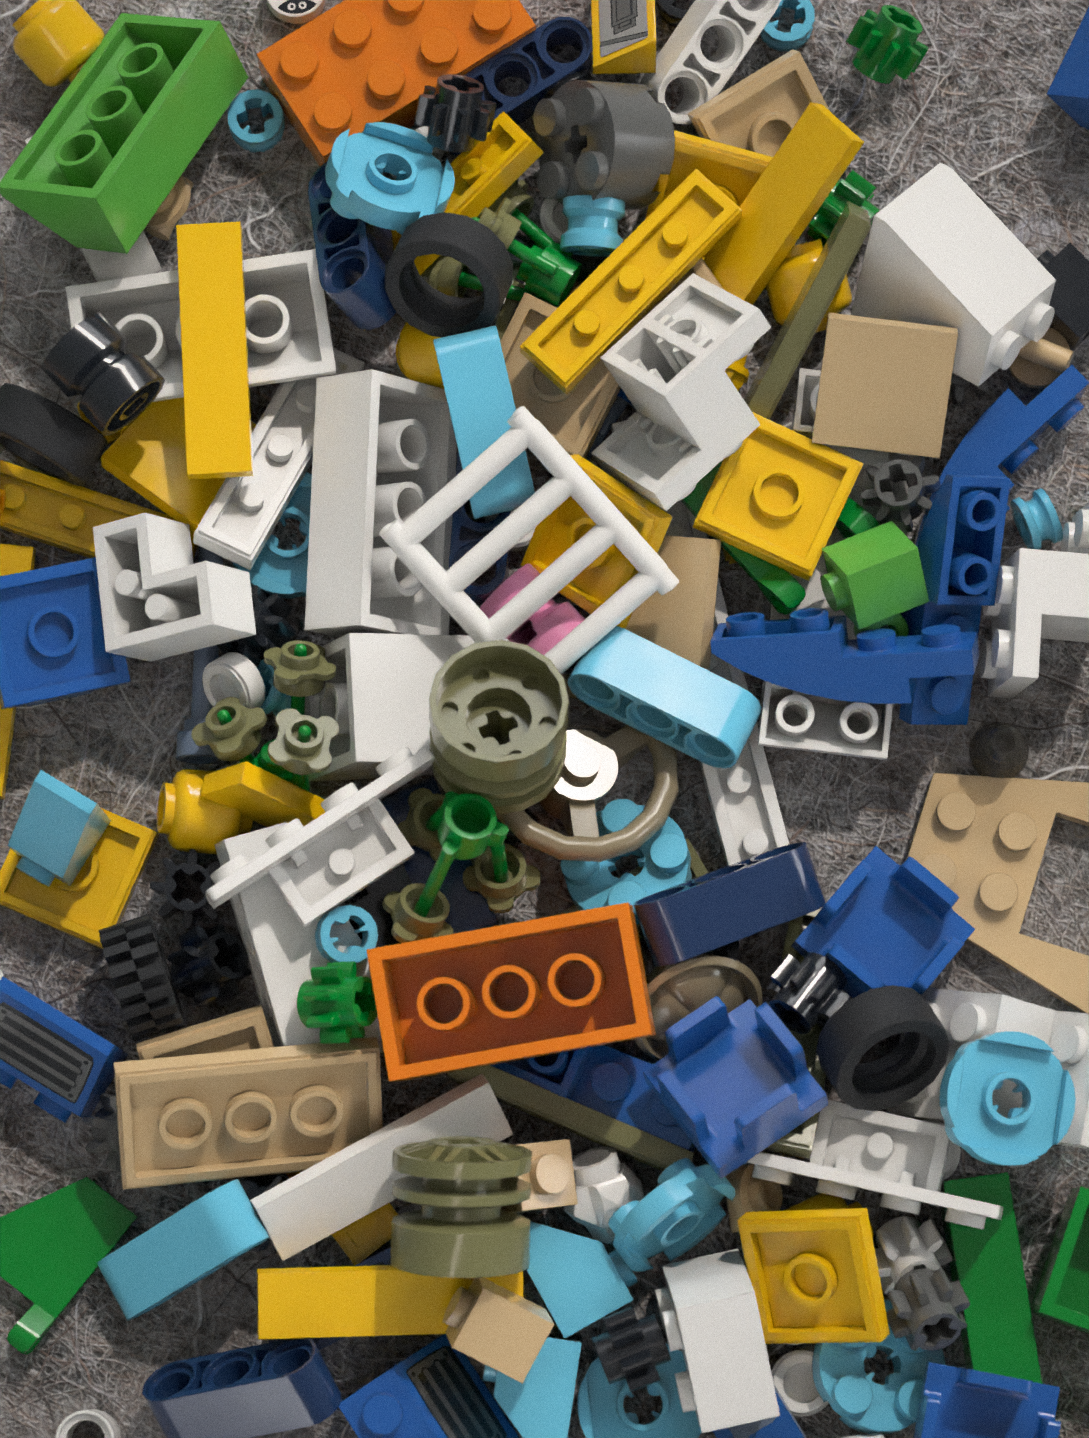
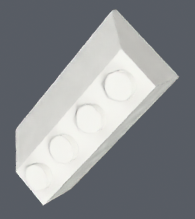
[66,249,337,402]
[304,369,457,637]

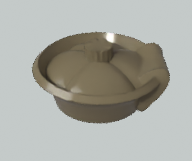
[635,952,762,1061]

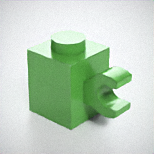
[820,521,929,639]

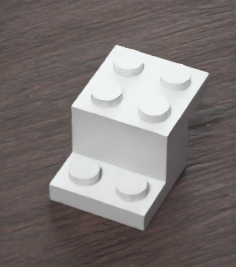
[591,273,771,511]
[979,502,1089,698]
[886,988,1089,1149]

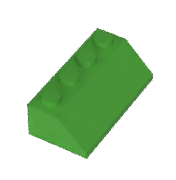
[0,13,248,254]

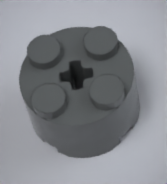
[533,80,675,210]

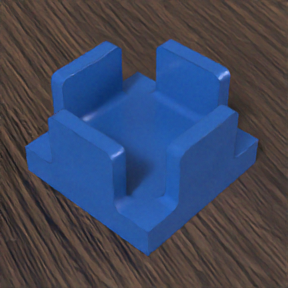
[0,557,131,709]
[791,846,975,998]
[643,996,829,1179]
[913,1362,1061,1438]

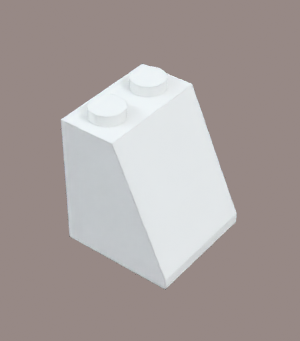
[851,162,1056,387]
[305,633,476,781]

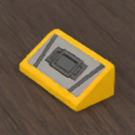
[591,0,656,74]

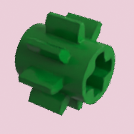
[846,5,928,84]
[807,170,881,246]
[297,961,378,1044]

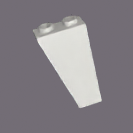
[215,822,384,1053]

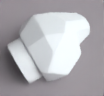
[564,1147,645,1244]

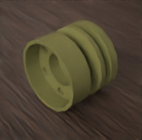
[429,640,569,815]
[391,1136,532,1278]

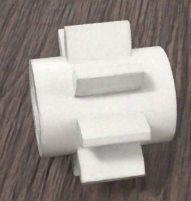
[875,1216,953,1294]

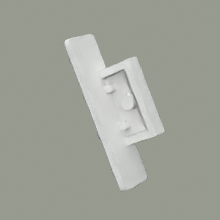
[206,747,435,928]
[746,1100,1004,1230]

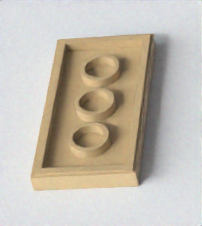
[113,1037,383,1190]

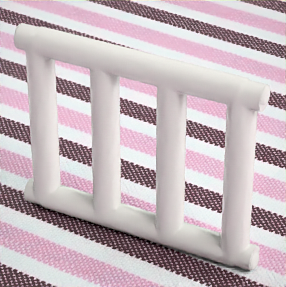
[379,406,679,674]

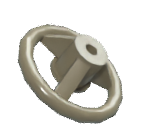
[497,674,679,862]

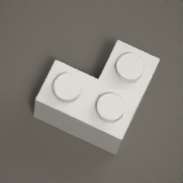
[93,513,256,662]
[655,1248,780,1433]

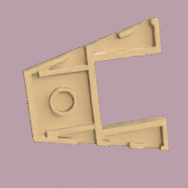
[906,773,1089,1013]

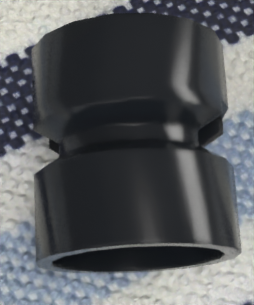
[42,313,165,436]

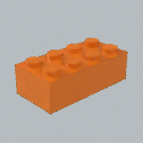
[256,0,536,167]
[367,902,656,1081]

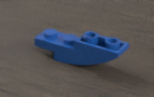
[913,365,1089,546]
[899,474,1010,725]
[710,608,979,704]
[491,1045,696,1153]

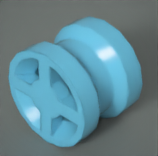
[560,195,625,257]

